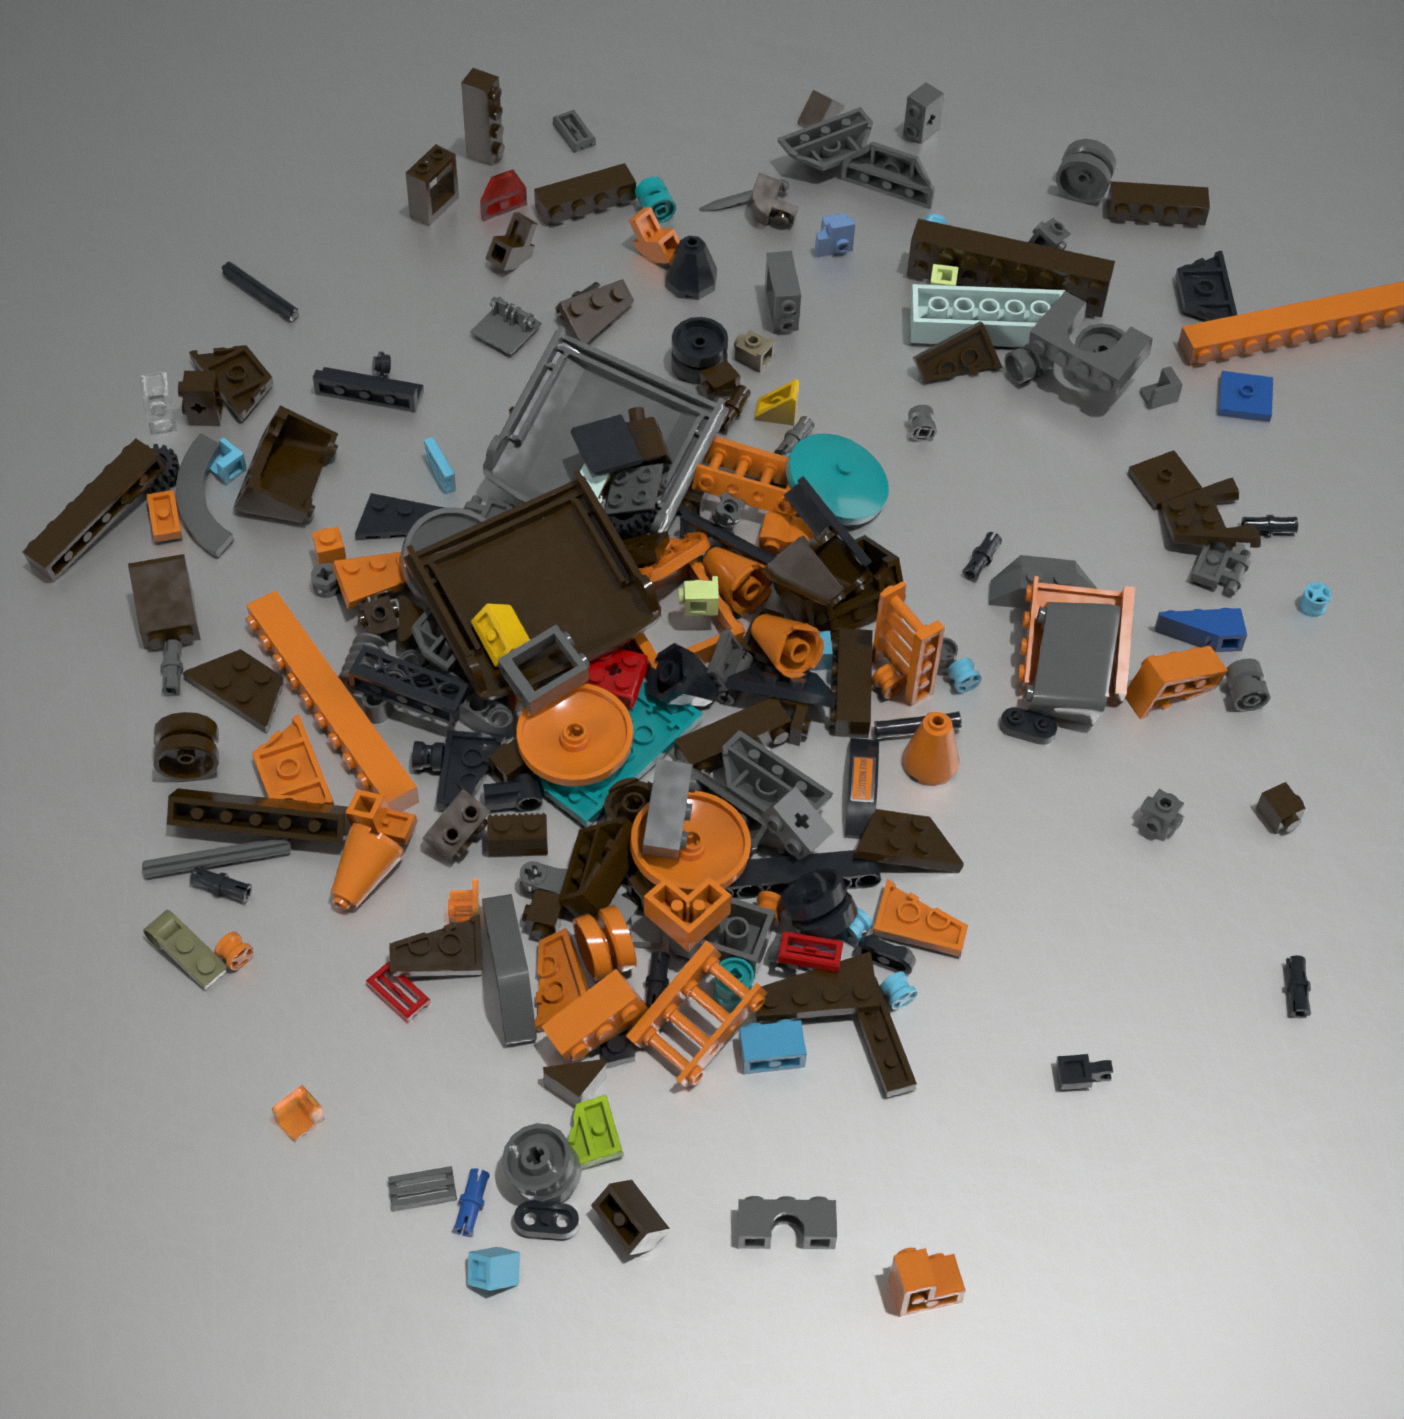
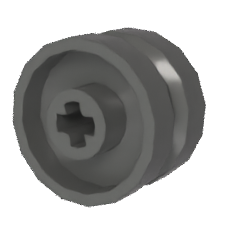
[1056,139,1116,203]
[1073,323,1125,391]
[502,1123,582,1203]

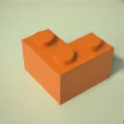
[644,877,731,952]
[888,1248,966,1317]

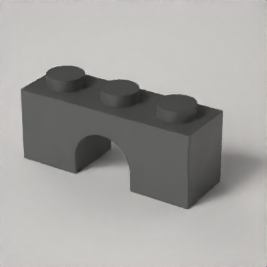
[737,1196,837,1249]

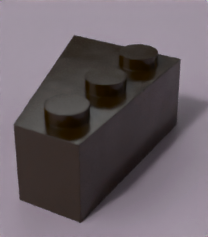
[558,816,633,918]

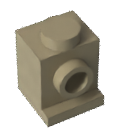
[734,330,775,373]

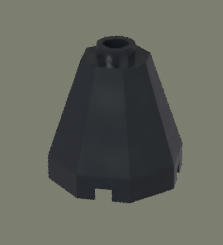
[665,236,717,300]
[648,643,719,706]

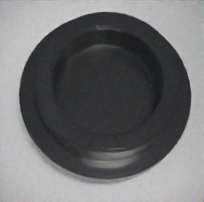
[372,351,391,377]

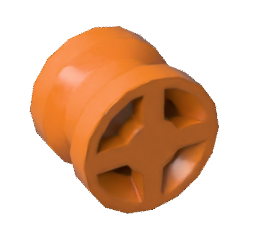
[872,663,907,699]
[756,891,784,927]
[214,932,254,970]

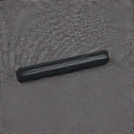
[221,261,299,321]

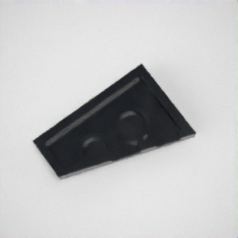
[355,493,445,541]
[436,730,505,810]

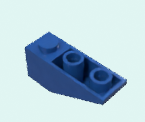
[1154,608,1247,652]

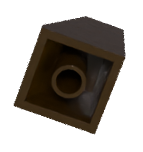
[128,554,201,650]

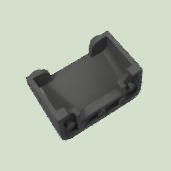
[1024,602,1120,725]

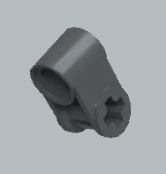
[519,861,567,908]

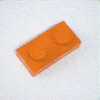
[147,490,182,543]

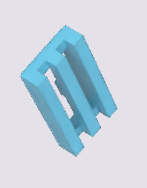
[424,437,456,494]

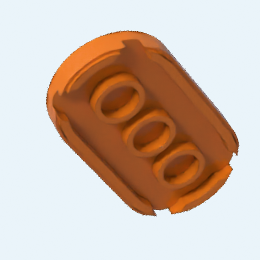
[637,532,710,583]

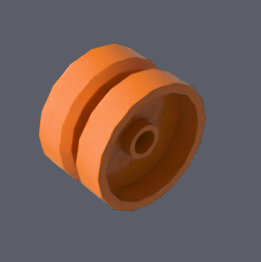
[573,905,637,982]

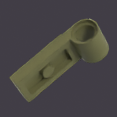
[143,910,228,991]

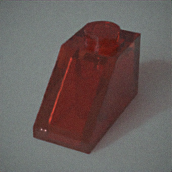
[480,169,527,221]

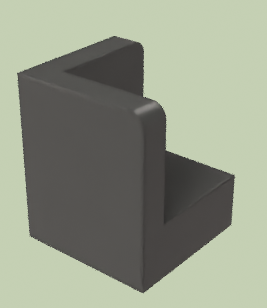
[1140,366,1183,410]

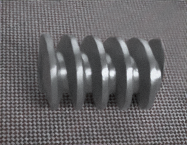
[338,632,389,695]

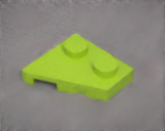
[568,1094,624,1169]

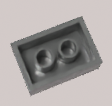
[669,898,775,979]

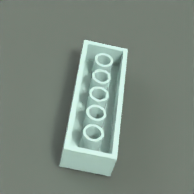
[910,284,1065,347]

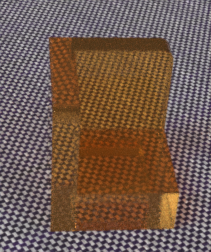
[448,879,480,924]
[272,1085,325,1142]

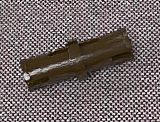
[718,385,751,434]

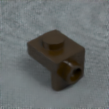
[780,699,812,746]

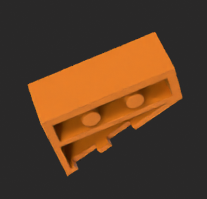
[1125,646,1228,720]
[541,969,649,1063]

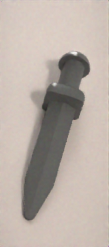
[699,179,789,211]

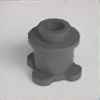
[711,492,745,528]

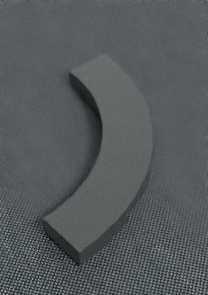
[176,433,234,558]

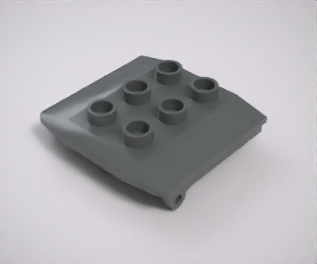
[483,325,729,540]

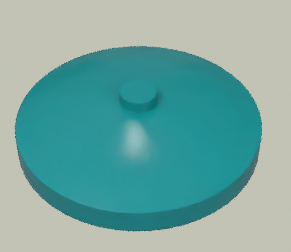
[786,433,889,525]

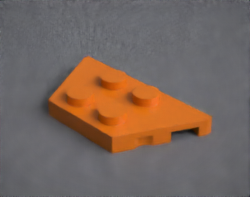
[252,715,334,805]

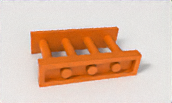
[692,436,797,518]
[872,581,945,706]
[626,941,767,1089]

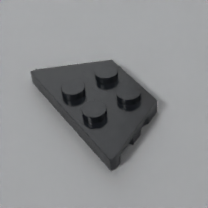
[1175,251,1237,321]
[726,662,837,708]

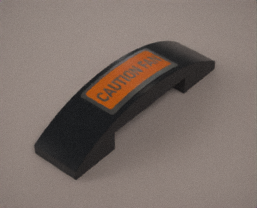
[844,738,879,839]

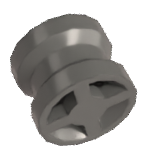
[311,563,340,598]

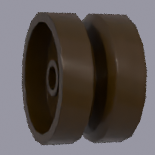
[153,712,219,781]

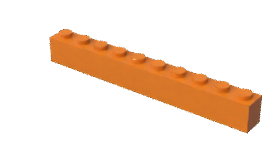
[1178,281,1404,366]
[246,590,419,811]

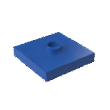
[1218,371,1273,422]

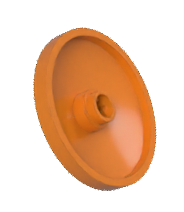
[517,683,633,786]
[630,791,751,895]

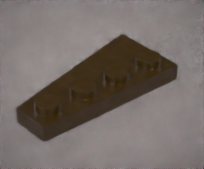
[755,951,880,1022]

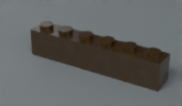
[22,438,166,582]
[167,788,350,844]

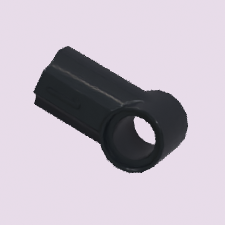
[483,773,543,812]

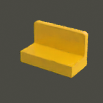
[471,604,530,667]

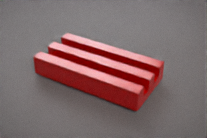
[778,931,844,973]
[366,961,431,1023]

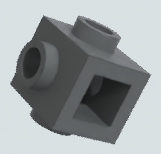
[1028,218,1071,250]
[1139,789,1185,841]

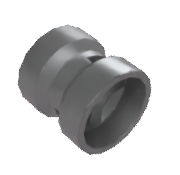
[908,405,937,442]

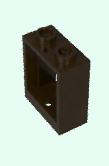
[405,144,459,226]

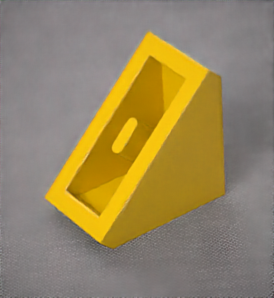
[754,379,800,426]

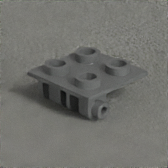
[470,297,542,355]
[605,464,668,516]

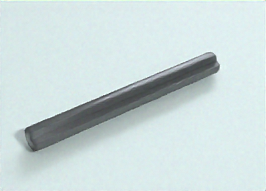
[142,837,291,877]

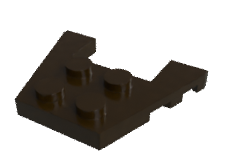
[1161,478,1261,548]

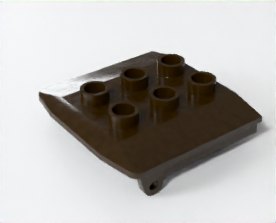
[403,469,661,701]

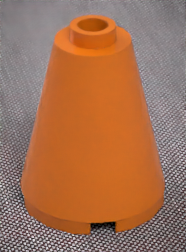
[702,547,772,615]
[751,614,824,678]
[902,712,960,786]
[330,823,404,910]

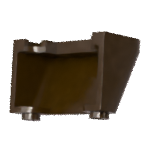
[233,405,338,523]
[762,526,872,607]
[773,535,906,640]

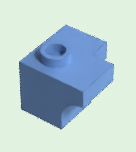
[815,213,855,258]

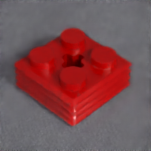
[585,648,648,709]

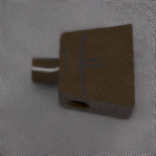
[625,407,672,469]

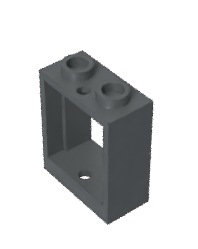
[764,251,801,332]
[498,624,590,715]

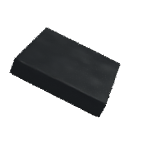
[571,414,643,478]

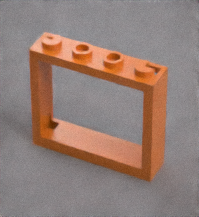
[627,559,745,675]

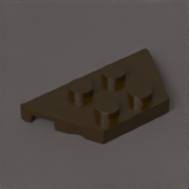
[189,345,274,421]
[183,649,284,734]
[853,809,964,873]

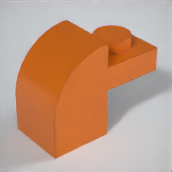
[628,207,680,263]
[346,789,418,845]

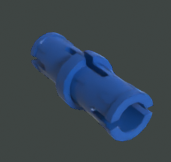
[453,1168,490,1237]

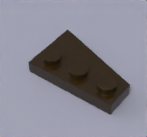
[389,914,483,977]

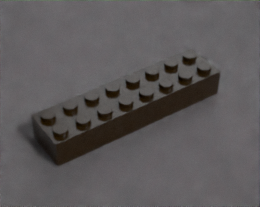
[907,218,1115,318]

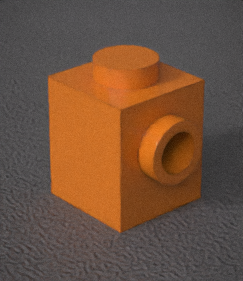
[312,526,346,565]

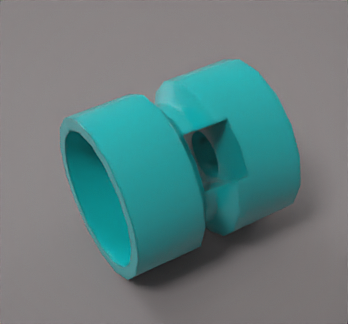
[635,176,676,224]
[713,958,754,1013]

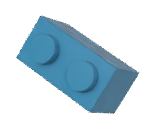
[738,1019,807,1075]

